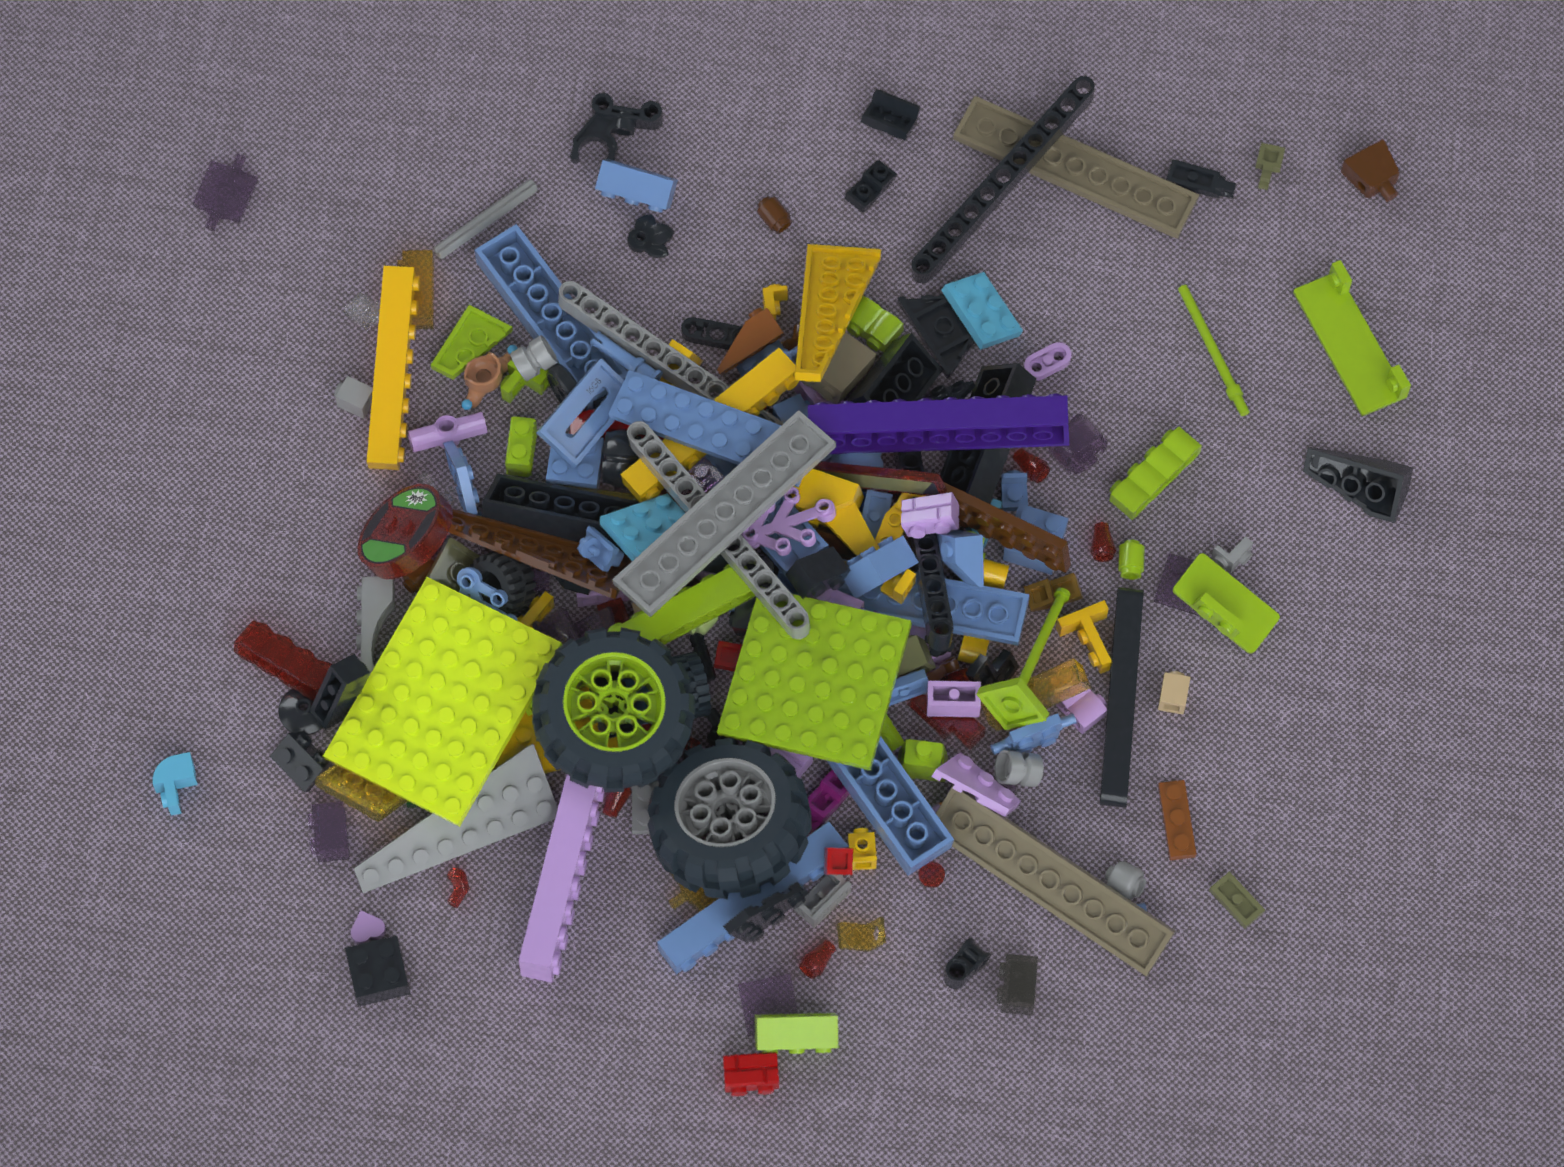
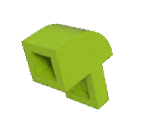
[500,360,549,403]

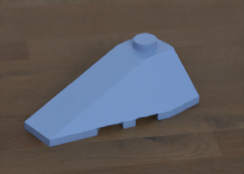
[936,529,984,587]

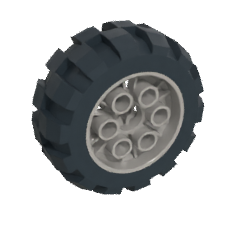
[647,738,812,899]

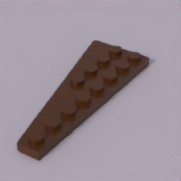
[431,505,632,599]

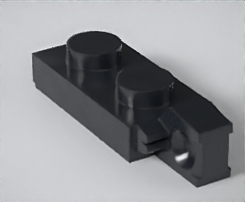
[1166,159,1236,199]

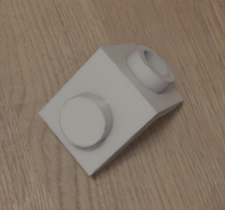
[1211,536,1253,573]

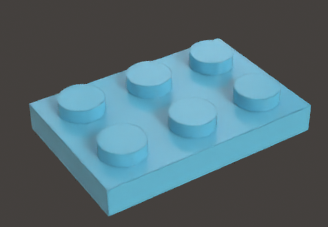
[941,272,1023,350]

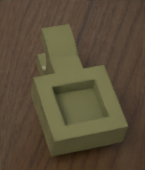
[1255,142,1285,190]

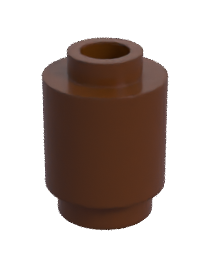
[757,196,793,234]
[402,557,434,594]

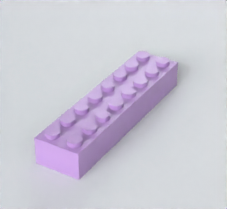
[519,775,606,983]

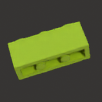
[755,1013,838,1054]

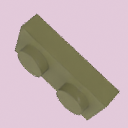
[1209,871,1265,929]

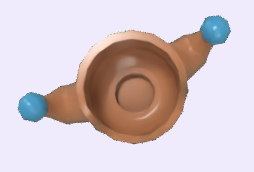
[462,345,518,410]

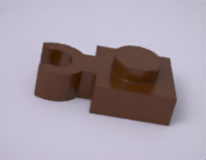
[926,656,960,681]

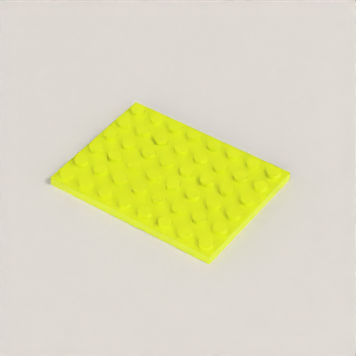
[323,577,562,827]

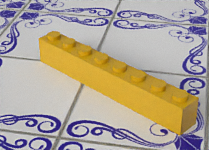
[366,266,420,470]
[621,348,799,503]

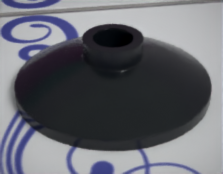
[278,686,323,735]

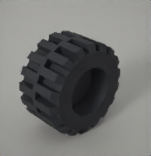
[467,551,536,614]

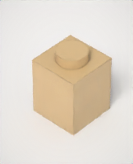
[1158,671,1190,715]

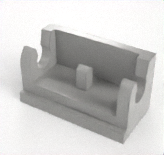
[794,874,852,928]

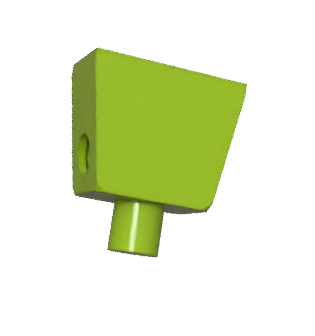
[898,739,948,782]

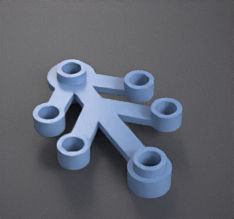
[457,567,518,621]

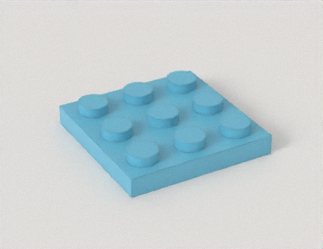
[600,493,685,561]

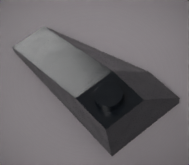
[1303,447,1413,523]

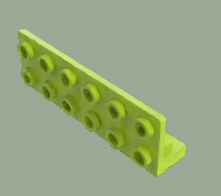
[1293,260,1411,416]

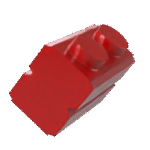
[723,1052,779,1096]

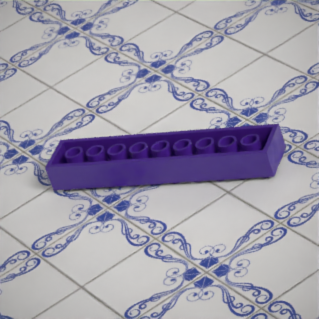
[808,393,1069,455]

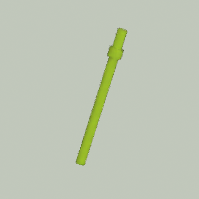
[1178,285,1250,416]

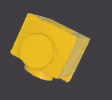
[848,828,877,870]

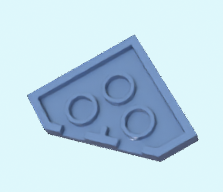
[443,440,482,516]

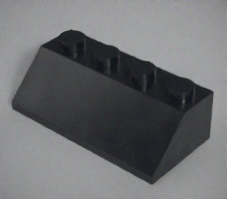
[847,333,943,403]

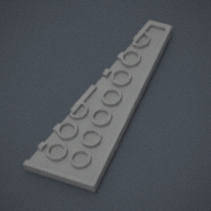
[353,744,558,893]

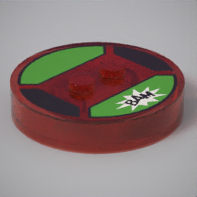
[357,484,453,579]

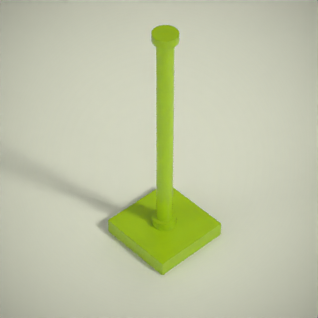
[976,588,1070,730]

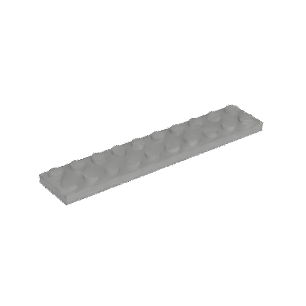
[613,410,836,617]

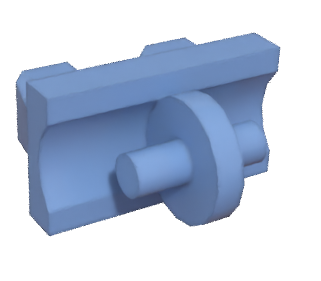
[577,526,624,572]

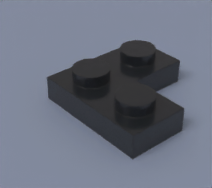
[965,649,1020,703]

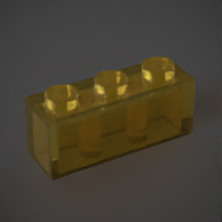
[397,250,434,329]

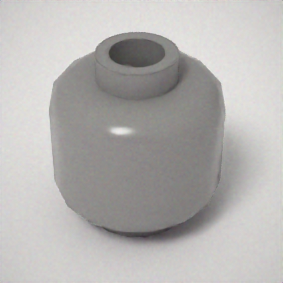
[1105,861,1146,900]

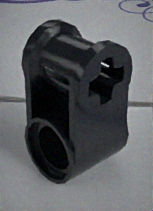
[944,937,991,989]

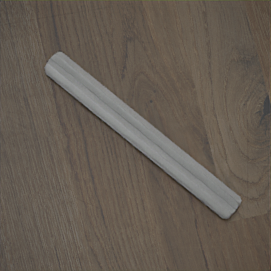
[434,179,537,259]

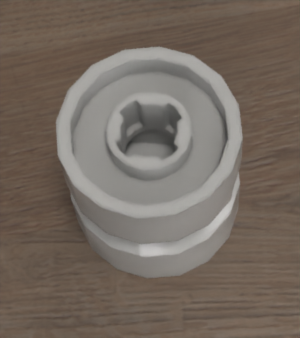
[510,335,558,381]
[994,750,1044,787]

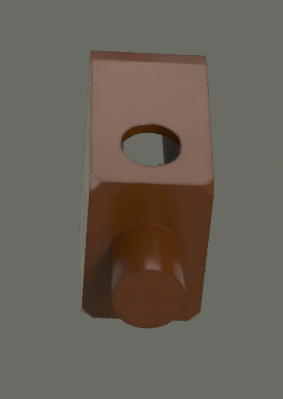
[1341,139,1400,202]

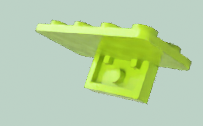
[1173,553,1280,654]

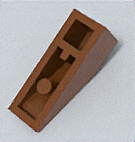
[717,307,785,376]

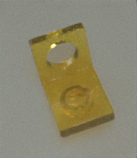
[837,917,886,952]

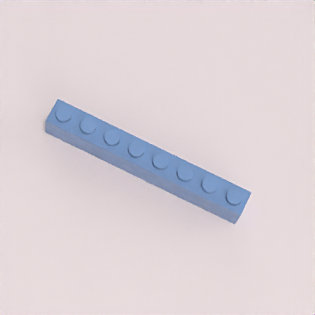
[657,822,848,974]

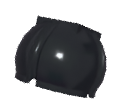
[602,429,642,487]

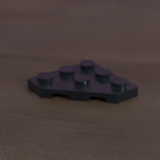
[723,882,809,943]

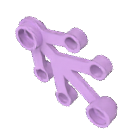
[741,487,836,556]

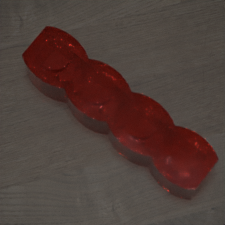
[234,620,332,701]

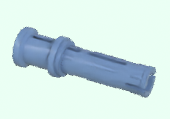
[590,331,663,380]

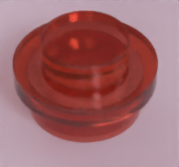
[918,861,945,888]

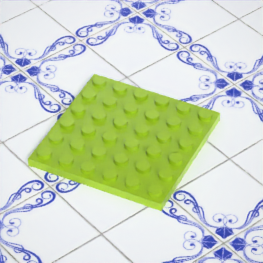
[717,587,912,770]

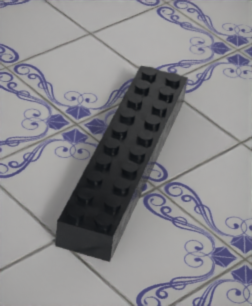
[482,473,740,574]

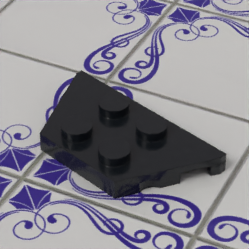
[897,294,975,378]

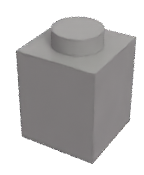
[334,376,373,419]

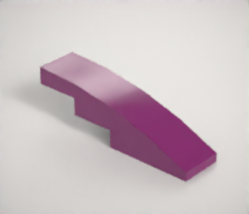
[807,770,850,837]

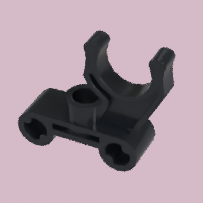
[570,93,663,164]

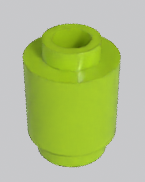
[1118,540,1145,580]

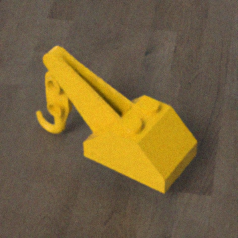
[791,469,926,558]

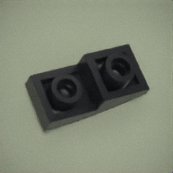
[844,160,897,213]

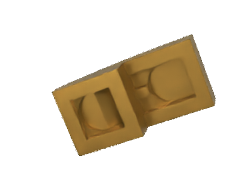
[1024,573,1083,612]

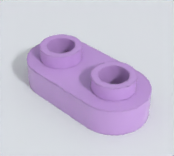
[1024,342,1071,381]

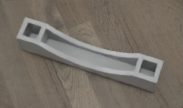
[356,576,395,676]

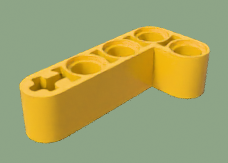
[957,559,1010,664]

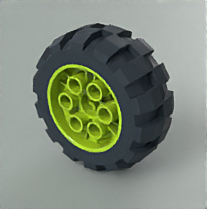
[532,627,695,792]

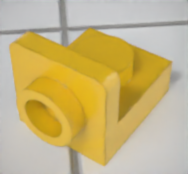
[762,284,788,320]
[881,569,916,604]

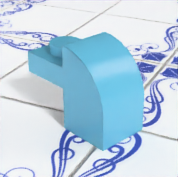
[153,752,198,816]

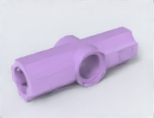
[407,412,487,452]

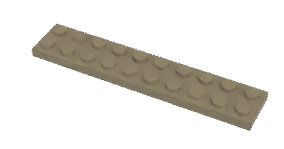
[953,96,1199,239]
[936,786,1176,976]

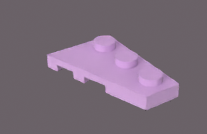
[931,752,1021,817]

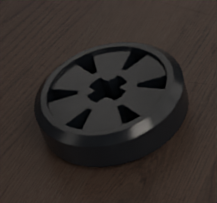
[546,363,587,414]

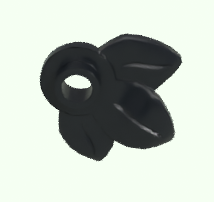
[627,215,674,258]

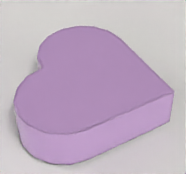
[351,911,386,944]

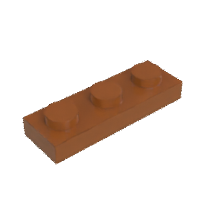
[1158,780,1197,861]

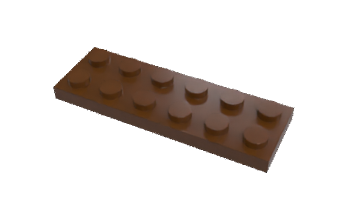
[929,477,1071,573]

